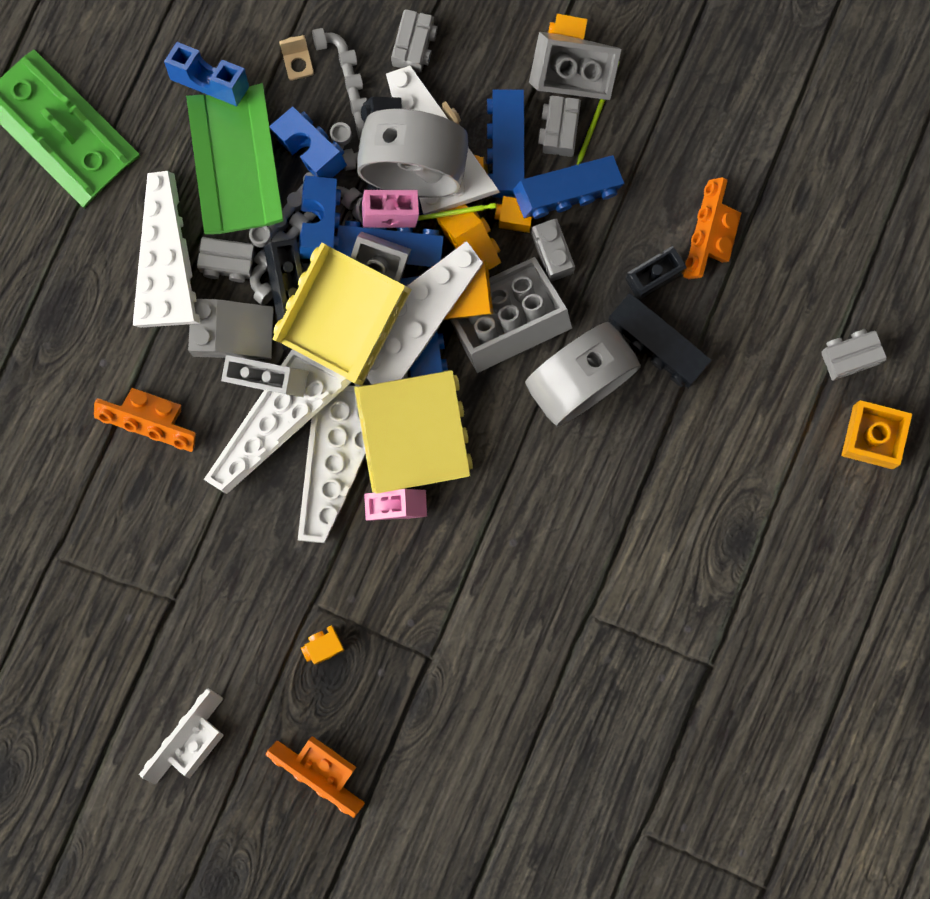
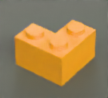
[437,204,501,270]

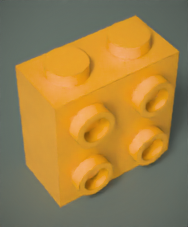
[432,260,494,320]

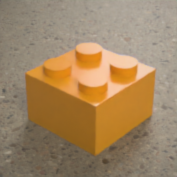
[841,400,912,469]

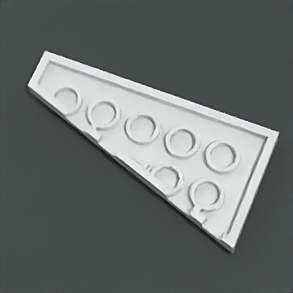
[386,66,500,215]
[133,171,200,327]
[367,241,483,384]
[204,349,351,494]
[298,386,366,543]

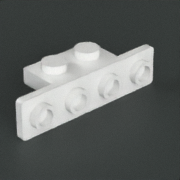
[139,688,224,784]

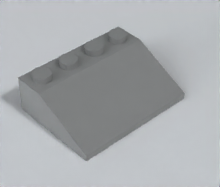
[450,257,572,373]

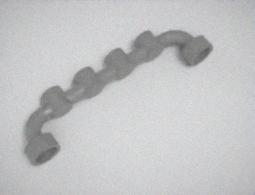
[312,28,367,171]
[249,122,352,247]
[250,186,363,305]

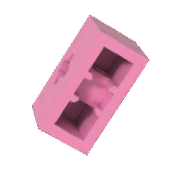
[362,190,419,228]

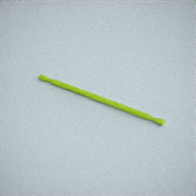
[576,62,619,165]
[417,203,497,221]

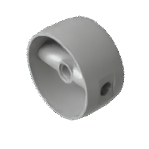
[357,109,468,198]
[525,322,641,427]

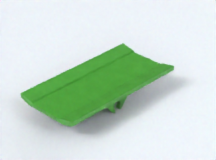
[0,50,140,208]
[186,83,284,234]

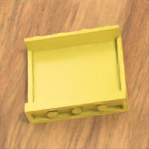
[272,242,412,386]
[354,370,473,494]

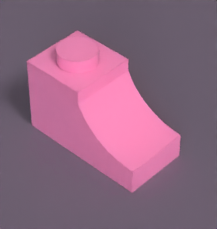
[365,489,427,521]

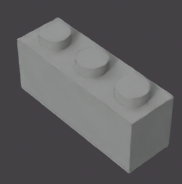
[221,355,309,397]

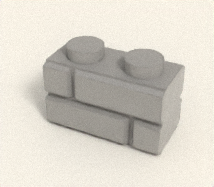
[391,9,438,73]
[538,96,581,157]
[531,219,575,282]
[197,237,257,283]
[822,329,886,381]

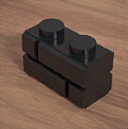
[625,246,687,301]

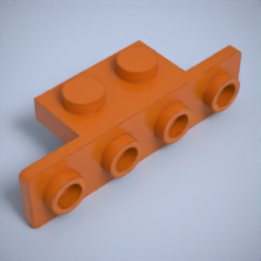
[683,177,741,279]
[94,388,196,452]
[266,736,365,818]

